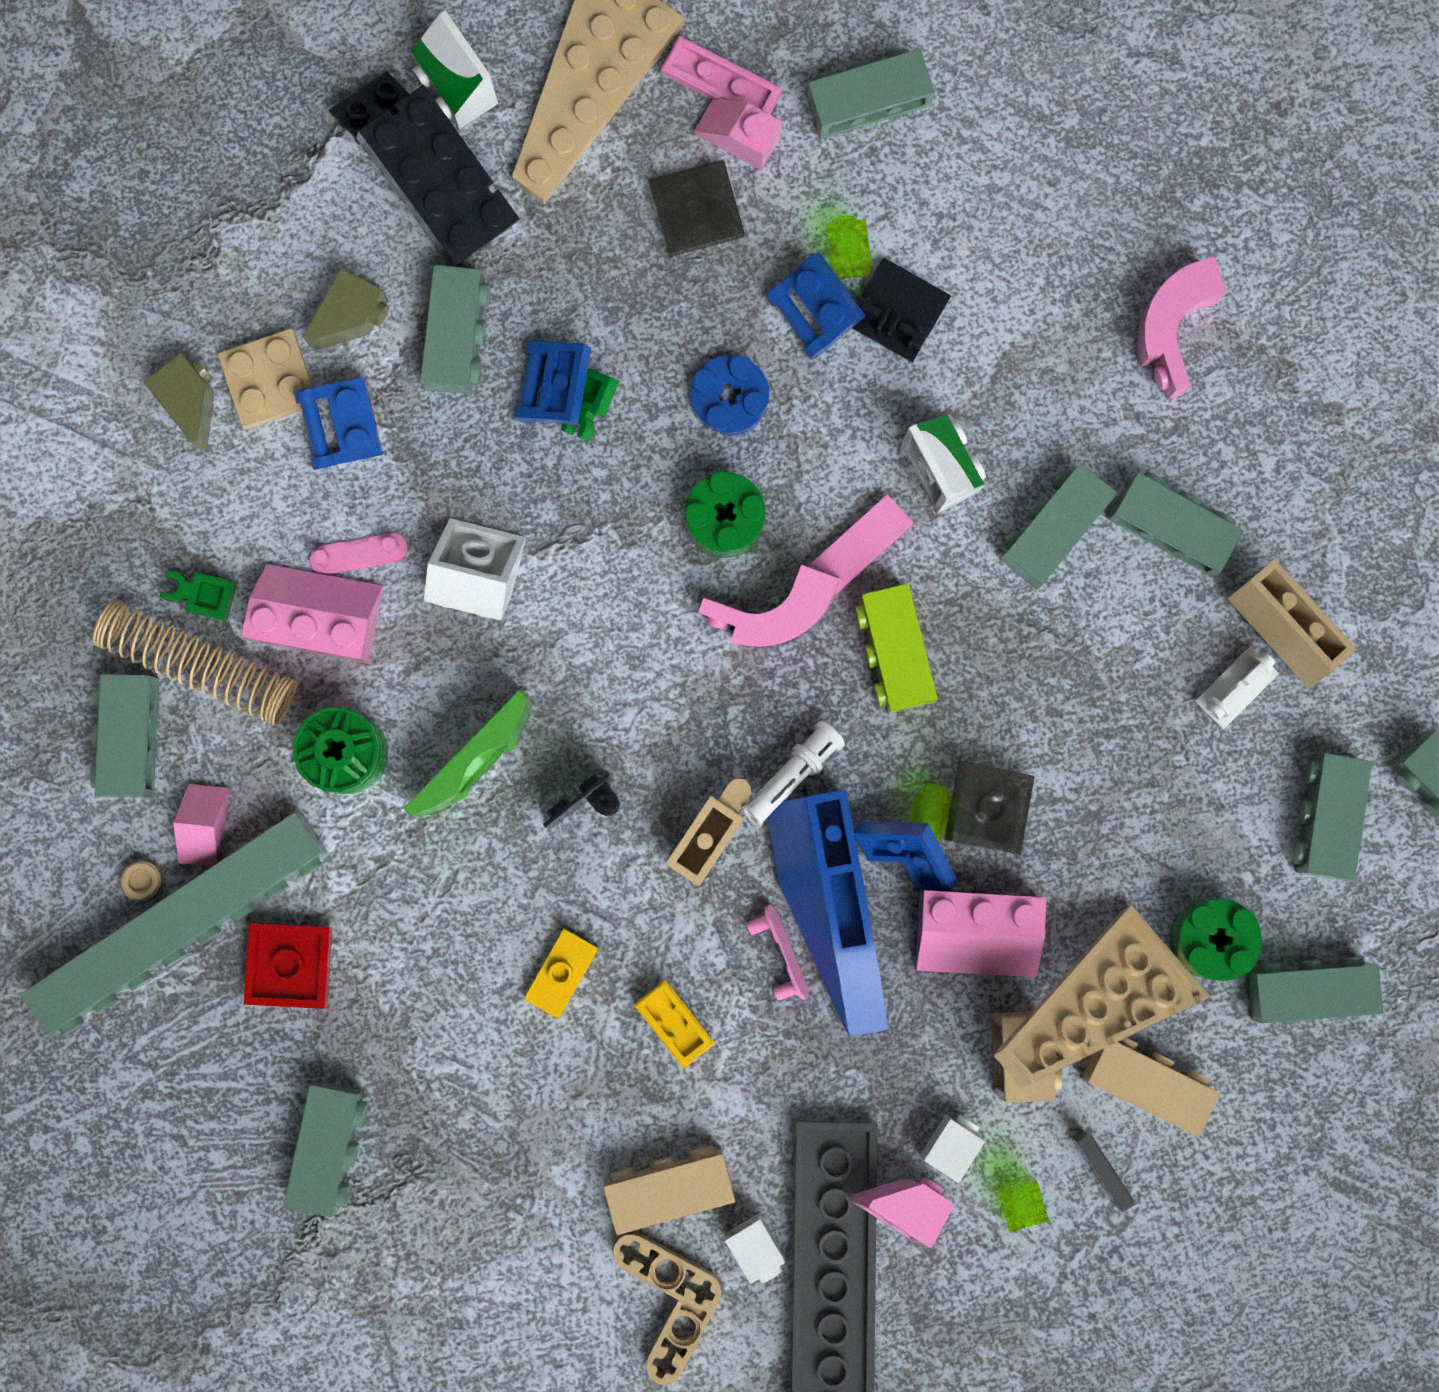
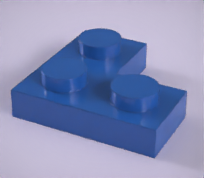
[854,821,957,891]

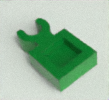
[561,369,620,442]
[160,571,237,622]

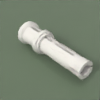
[741,721,845,826]

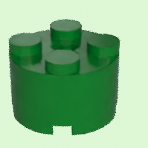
[685,471,765,558]
[1170,898,1262,981]

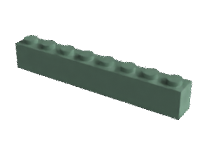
[20,812,328,1036]

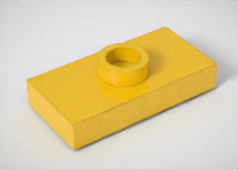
[524,928,599,1019]
[633,979,715,1069]

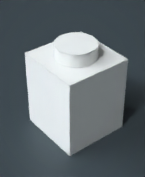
[920,1114,985,1183]
[725,1213,786,1284]

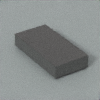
[1070,1130,1135,1212]

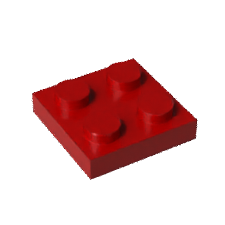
[243,923,333,1009]

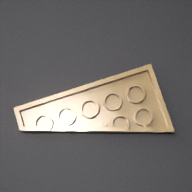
[512,0,685,204]
[994,905,1211,1088]

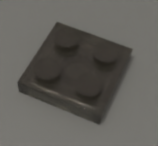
[648,159,745,258]
[944,761,1035,855]

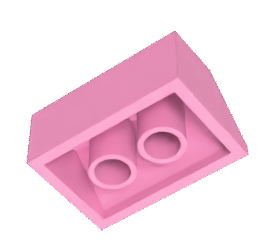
[241,564,384,664]
[916,890,1046,977]

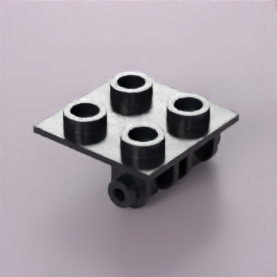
[329,71,409,153]
[851,257,951,363]
[543,773,620,829]

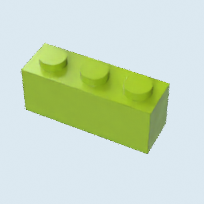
[854,583,938,714]

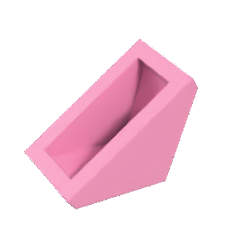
[173,784,230,867]

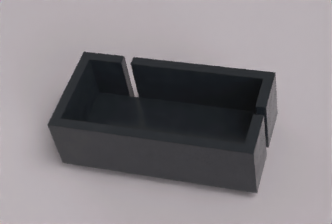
[357,84,520,267]

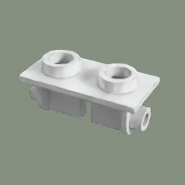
[1195,645,1279,729]

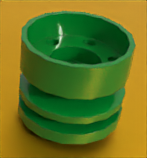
[293,707,389,794]

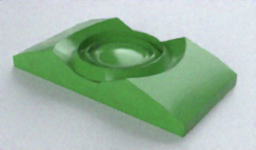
[403,690,533,817]

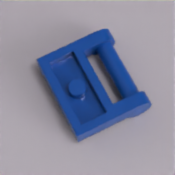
[765,252,866,360]
[513,341,591,425]
[293,376,384,470]

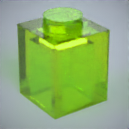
[824,215,872,279]
[992,1174,1049,1233]

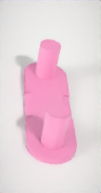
[309,533,408,575]
[747,904,809,1001]

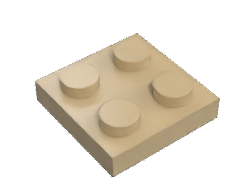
[217,328,320,430]

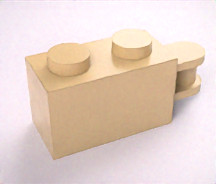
[665,779,751,886]

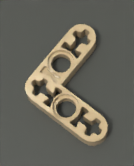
[613,1231,722,1385]

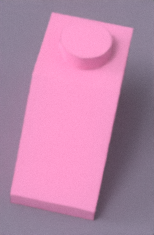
[694,98,782,171]
[851,1178,955,1248]

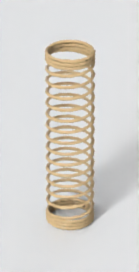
[92,599,297,726]

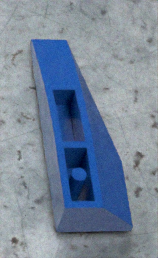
[767,789,889,1037]

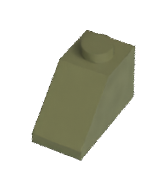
[302,268,389,350]
[143,353,215,451]

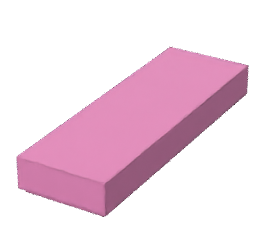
[661,36,782,114]
[808,494,914,596]

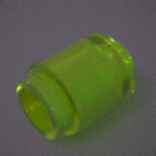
[908,783,955,844]

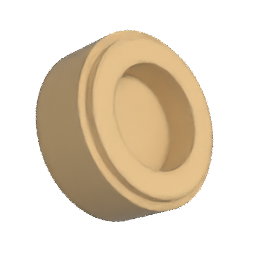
[121,861,164,901]

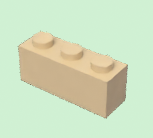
[1228,559,1357,688]
[1081,1038,1220,1138]
[604,1145,736,1235]

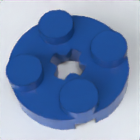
[691,355,769,436]

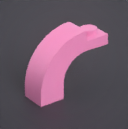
[1137,256,1227,400]
[698,565,841,647]

